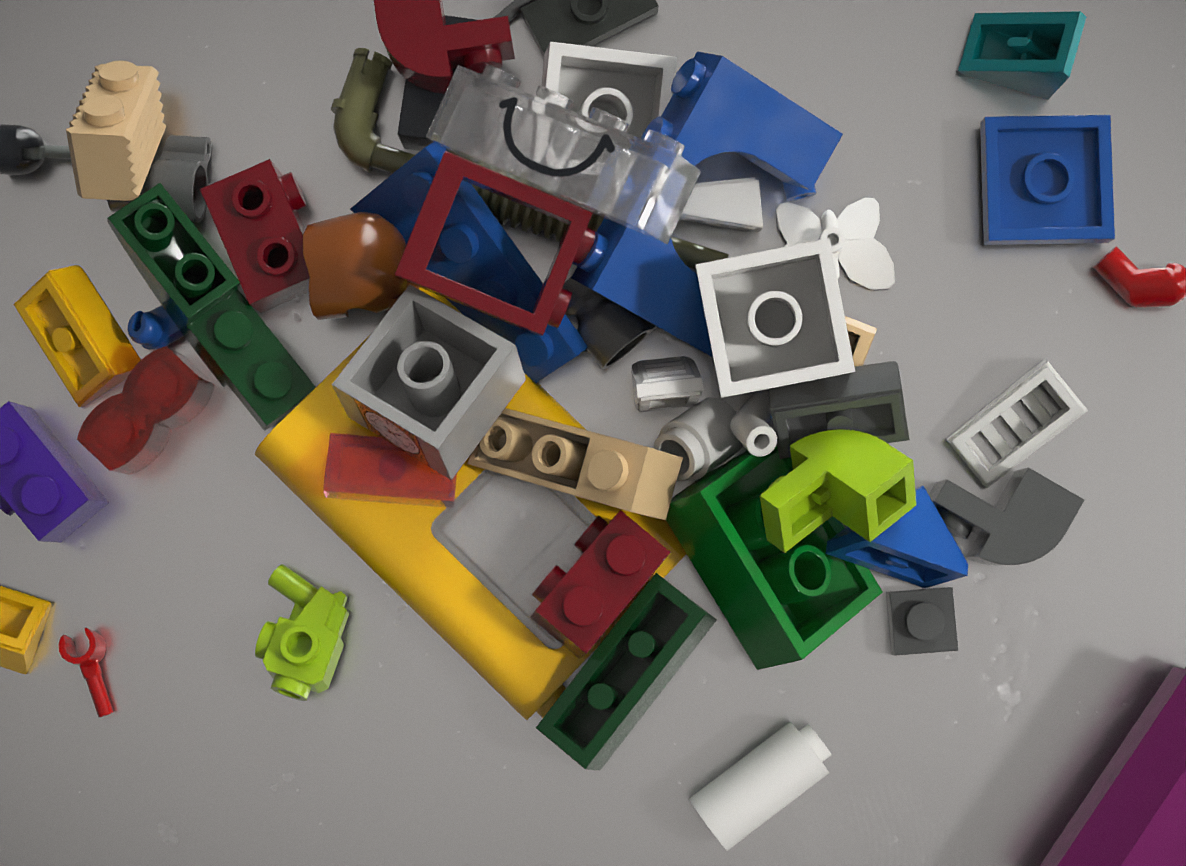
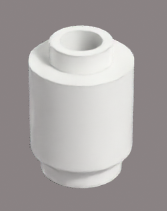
[653,398,743,481]

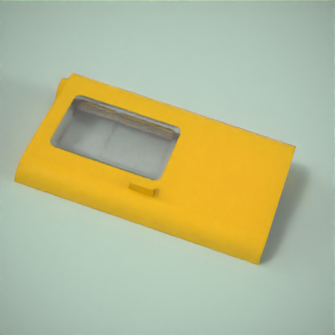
[255,287,686,721]

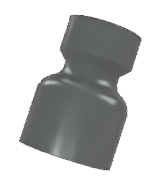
[107,135,211,223]
[563,277,659,369]

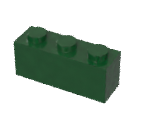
[536,573,717,770]

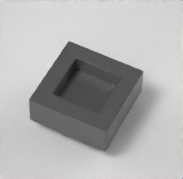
[886,587,958,656]

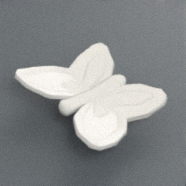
[776,198,895,290]

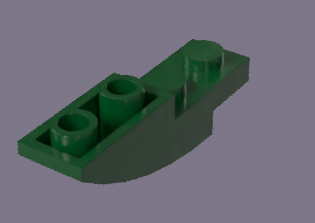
[107,183,316,431]

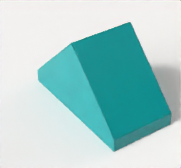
[958,11,1087,100]

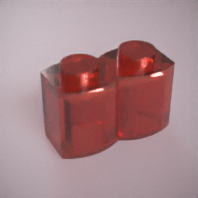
[77,346,215,475]

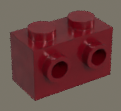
[200,159,310,313]
[530,510,671,659]

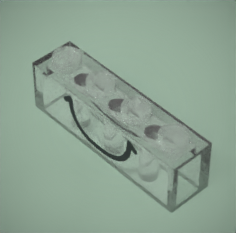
[426,65,701,245]

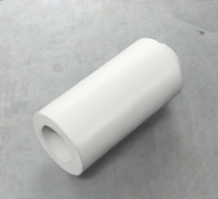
[689,722,832,851]

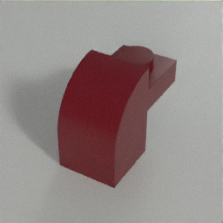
[374,0,515,94]

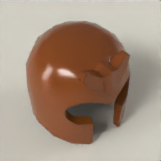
[303,212,419,320]

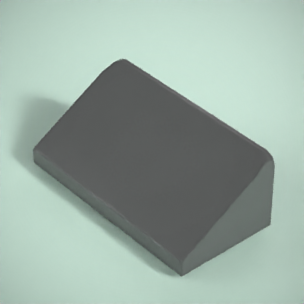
[769,361,910,459]

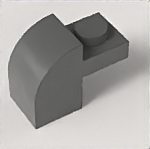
[929,467,1085,566]

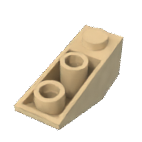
[467,408,683,520]

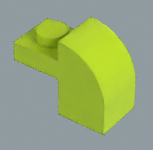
[760,429,916,553]

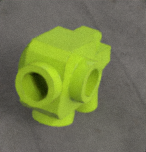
[255,564,349,701]

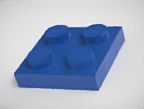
[980,115,1115,245]

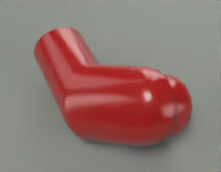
[1093,246,1186,308]

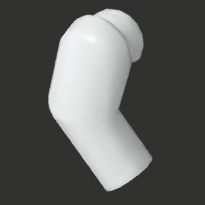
[730,391,777,457]

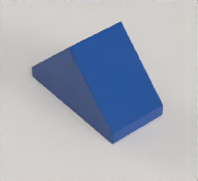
[826,486,968,588]

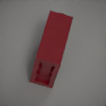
[395,151,596,336]

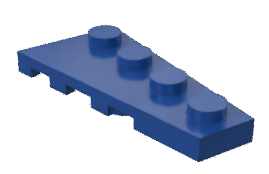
[350,139,588,383]

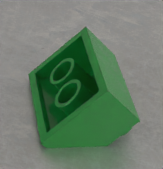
[666,444,883,670]

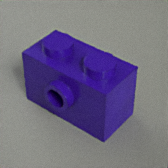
[0,401,109,543]

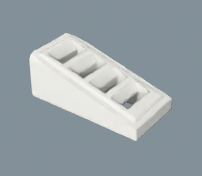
[669,177,763,232]
[631,356,704,412]
[947,358,1088,489]

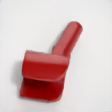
[58,628,114,717]

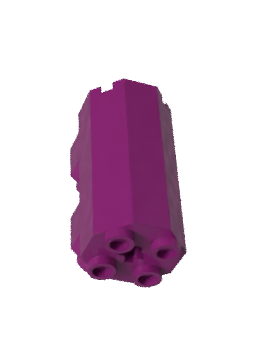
[1040,667,1186,866]

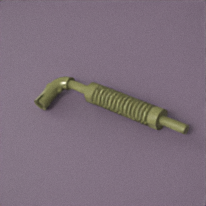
[331,48,729,270]

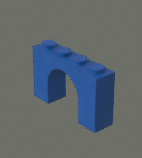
[571,51,843,357]

